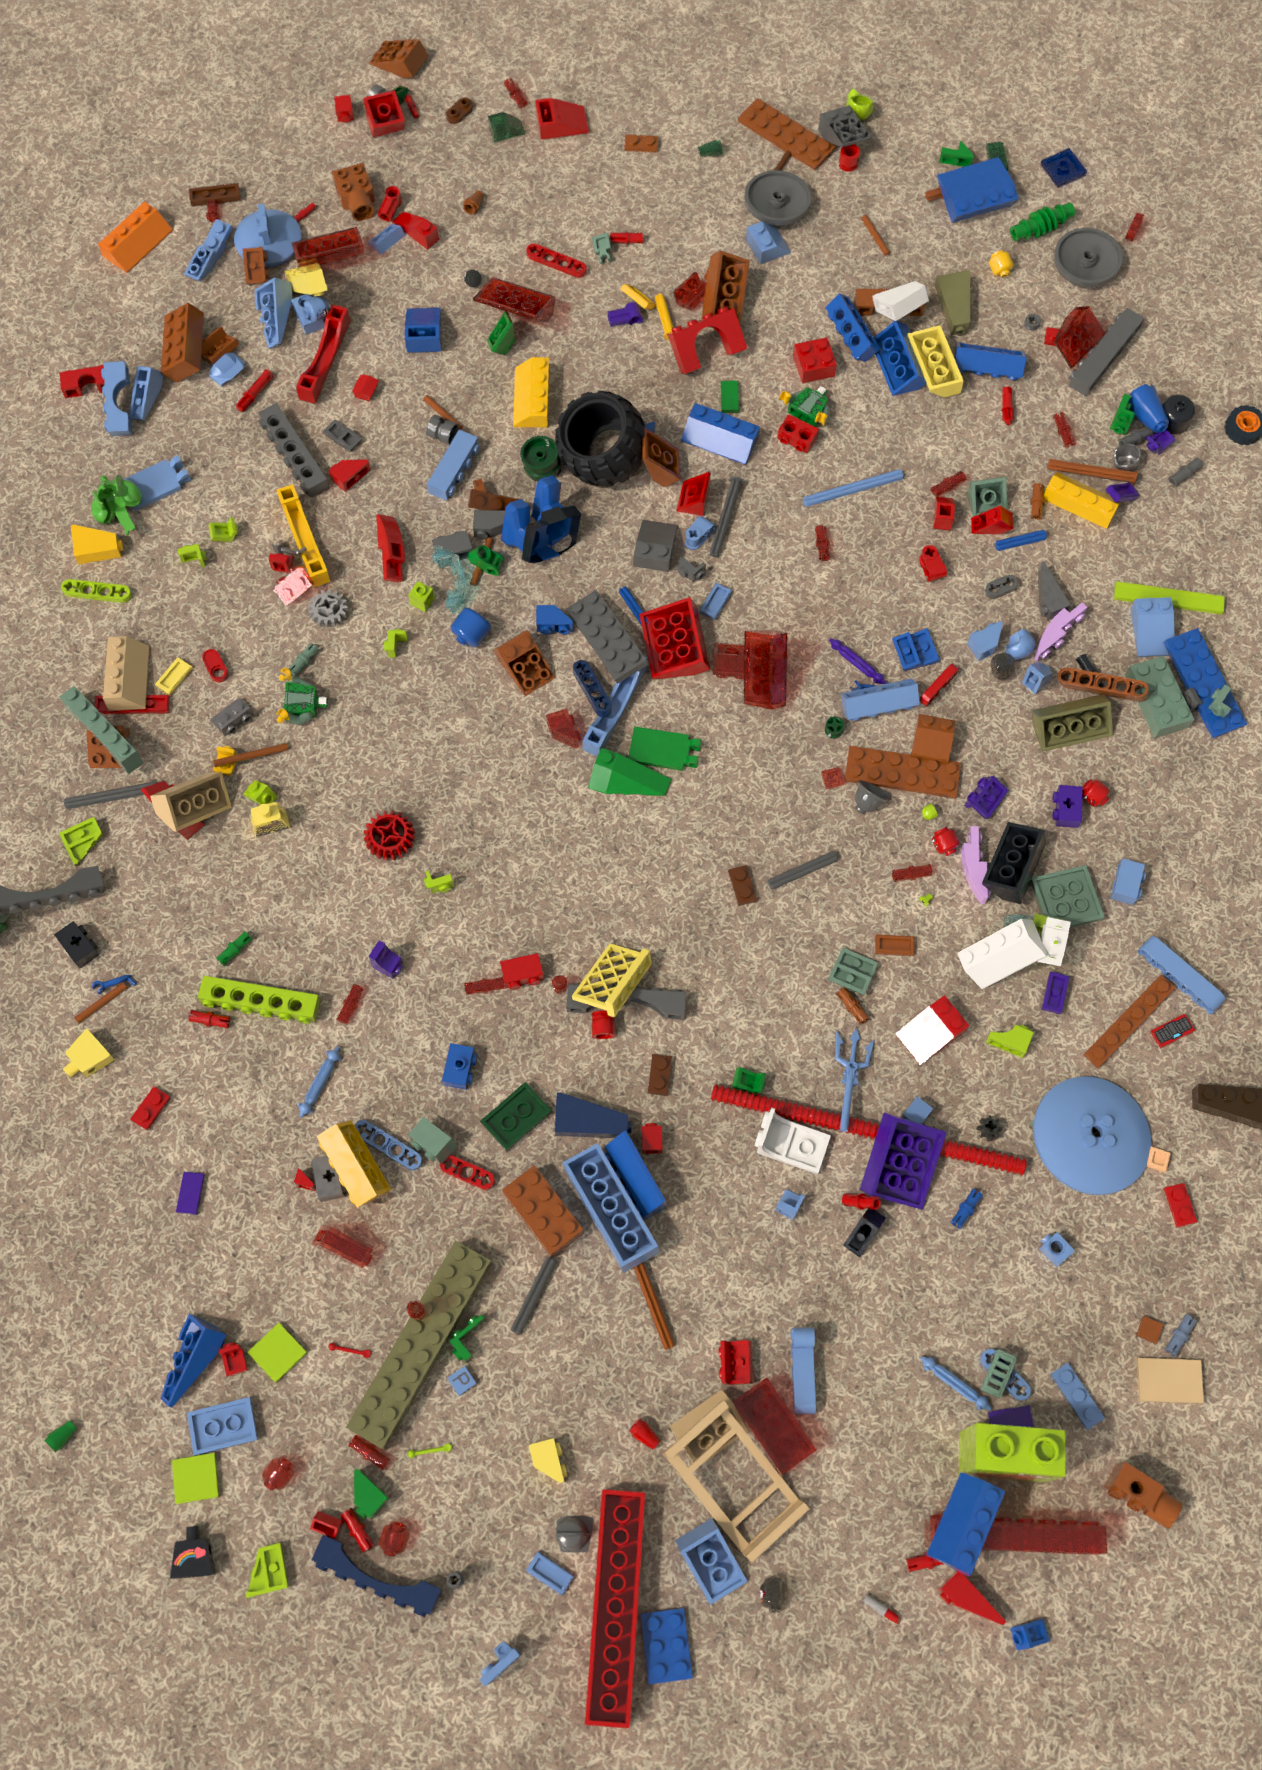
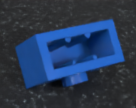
[442,1043,478,1090]

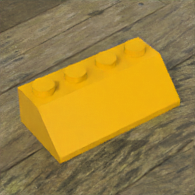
[513,357,550,428]
[1043,472,1121,529]
[317,1120,392,1207]

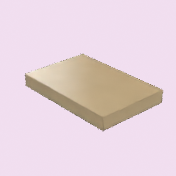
[1137,1358,1204,1404]

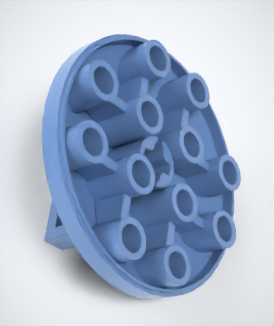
[234,204,302,267]

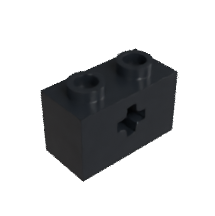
[54,921,99,969]

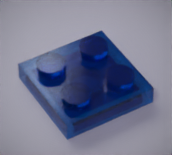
[1040,148,1087,188]

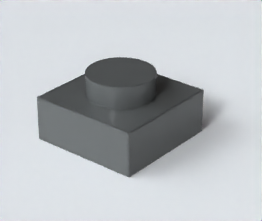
[1183,688,1202,712]

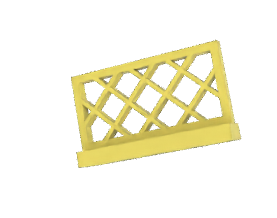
[572,943,652,1017]

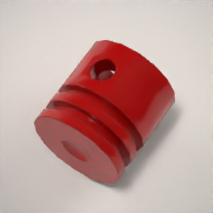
[839,144,860,172]
[591,1010,615,1039]

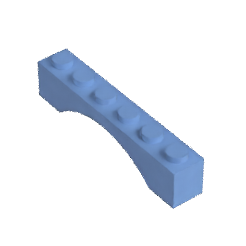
[583,656,648,756]

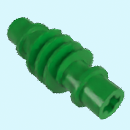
[1010,202,1075,241]

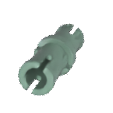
[288,643,319,676]

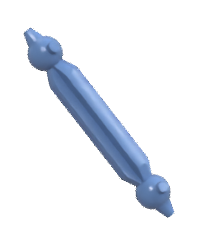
[298,1046,341,1118]
[920,1356,992,1411]

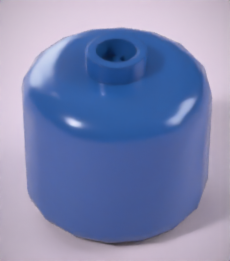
[451,608,491,648]

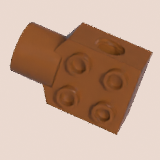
[331,163,375,222]
[1104,1462,1183,1529]

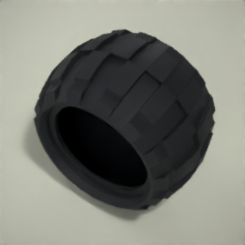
[555,390,646,487]

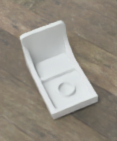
[755,1107,831,1175]

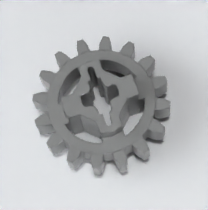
[308,589,349,628]

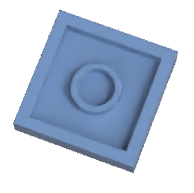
[479,1641,522,1687]

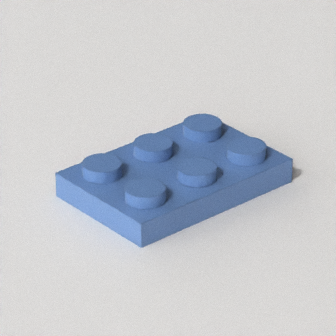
[187,1397,258,1456]

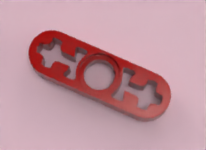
[919,663,960,707]
[439,1155,495,1190]

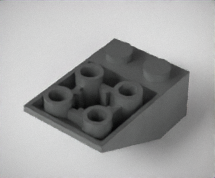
[818,105,872,147]

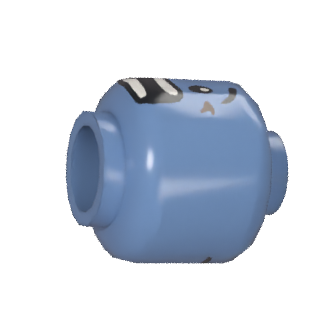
[303,296,330,322]

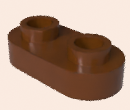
[446,98,473,124]

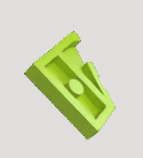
[246,1543,289,1598]

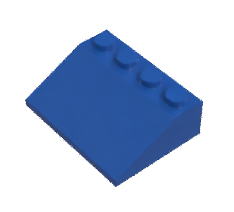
[937,157,1019,223]

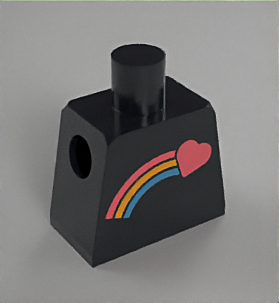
[170,1526,216,1579]

